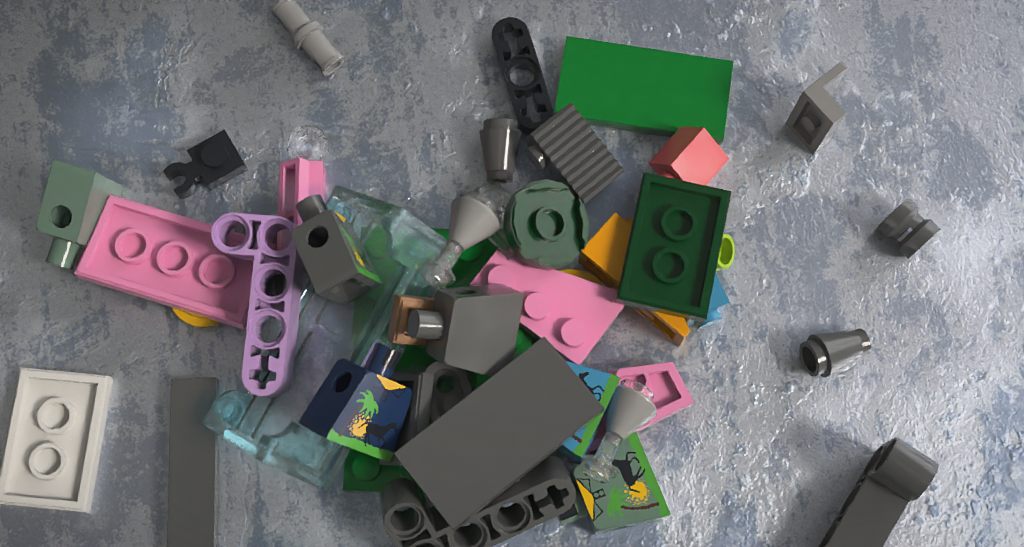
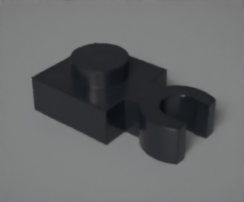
[163,130,248,199]

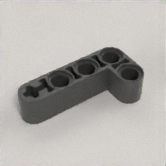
[818,437,939,547]
[380,455,576,547]

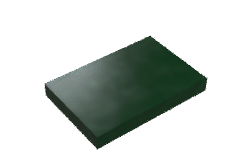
[615,172,731,322]

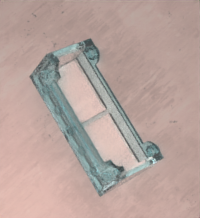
[202,185,458,492]

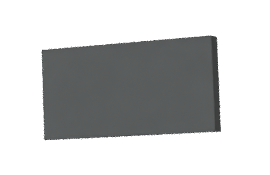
[394,336,605,531]

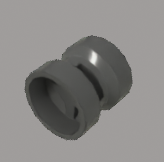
[877,198,940,259]

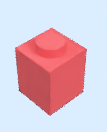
[648,126,729,186]

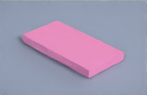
[74,194,277,330]

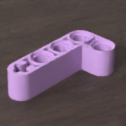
[211,213,304,398]

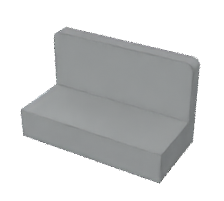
[785,61,848,155]

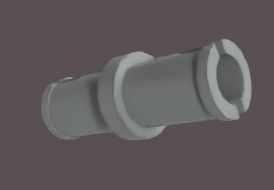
[271,0,345,76]

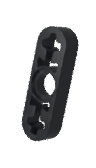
[492,17,553,135]

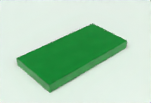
[554,36,734,145]

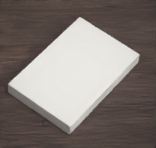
[0,367,113,513]

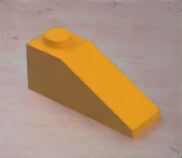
[578,212,690,347]

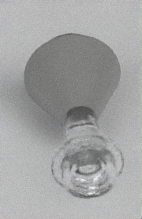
[421,192,499,289]
[582,379,657,484]

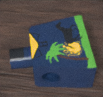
[299,342,412,462]

